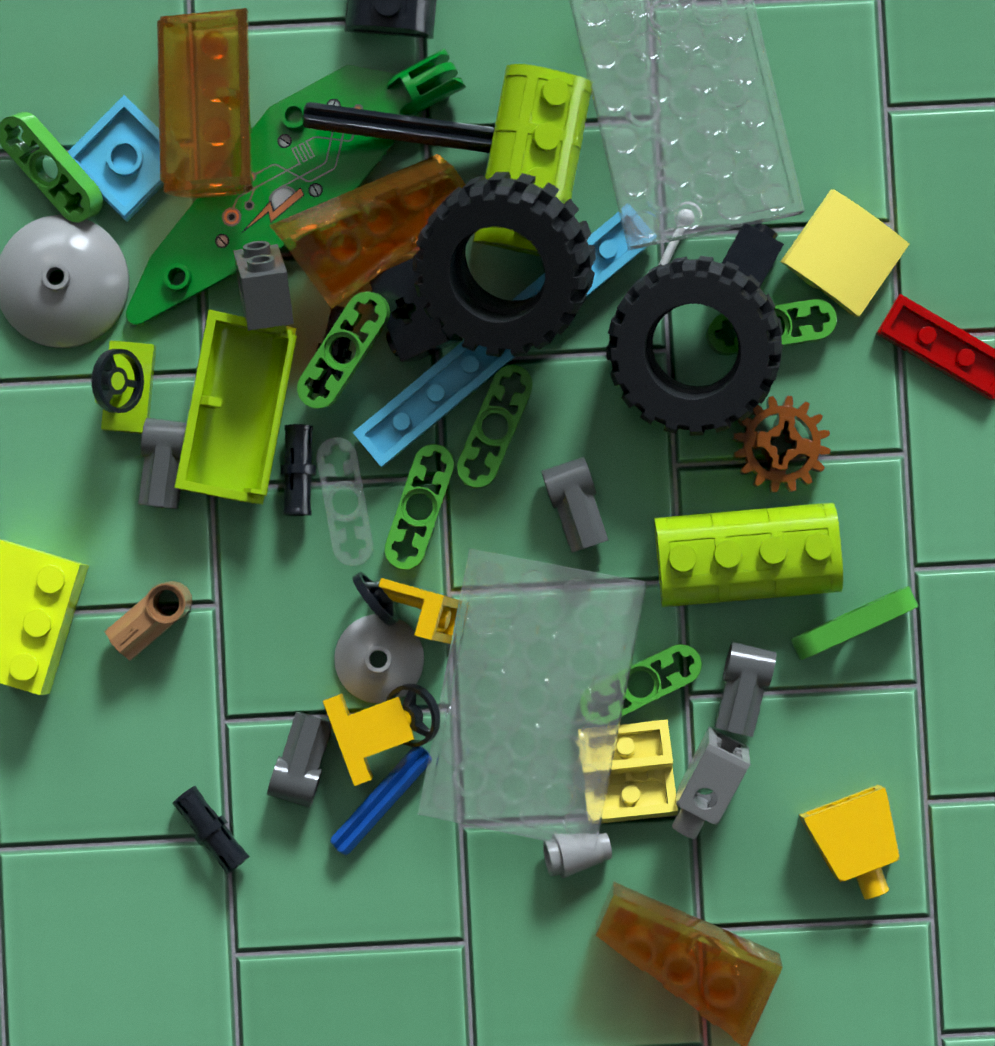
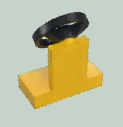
[352,571,464,644]
[323,683,440,786]

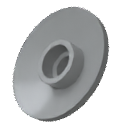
[335,614,424,703]

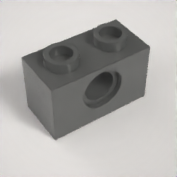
[233,241,294,331]

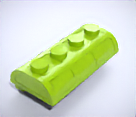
[473,64,593,257]
[174,309,297,505]
[653,503,843,607]

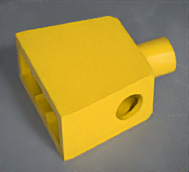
[799,785,900,900]

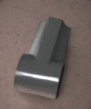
[138,417,187,509]
[541,457,608,553]
[714,641,777,737]
[267,712,332,808]

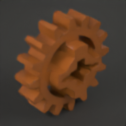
[732,395,831,493]

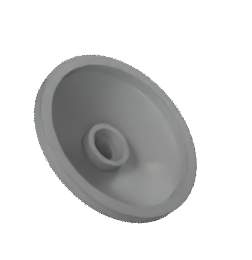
[0,215,129,348]

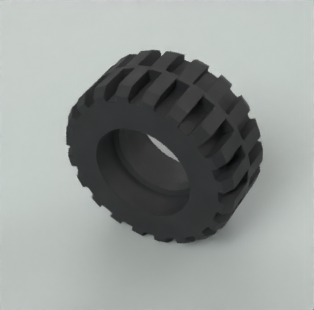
[413,172,596,357]
[606,256,783,436]

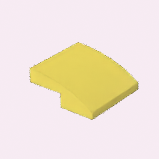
[780,189,910,317]
[578,720,678,825]

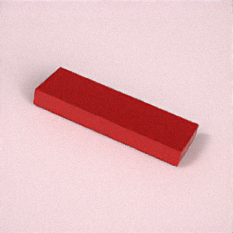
[875,294,995,401]

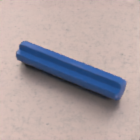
[330,746,433,855]

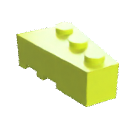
[0,539,89,695]

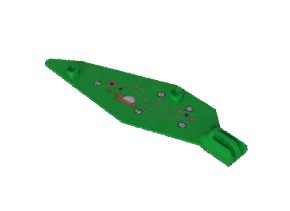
[126,49,466,325]

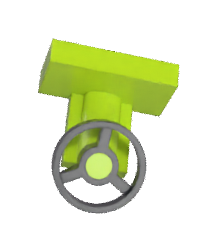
[91,340,157,434]

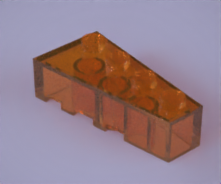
[269,154,465,309]
[596,882,783,1046]

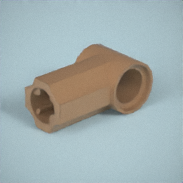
[104,581,193,661]

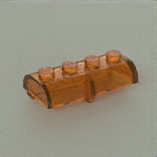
[157,8,253,198]

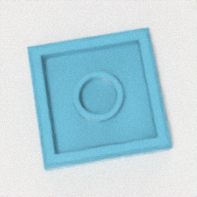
[68,95,189,222]

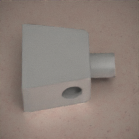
[672,727,750,839]

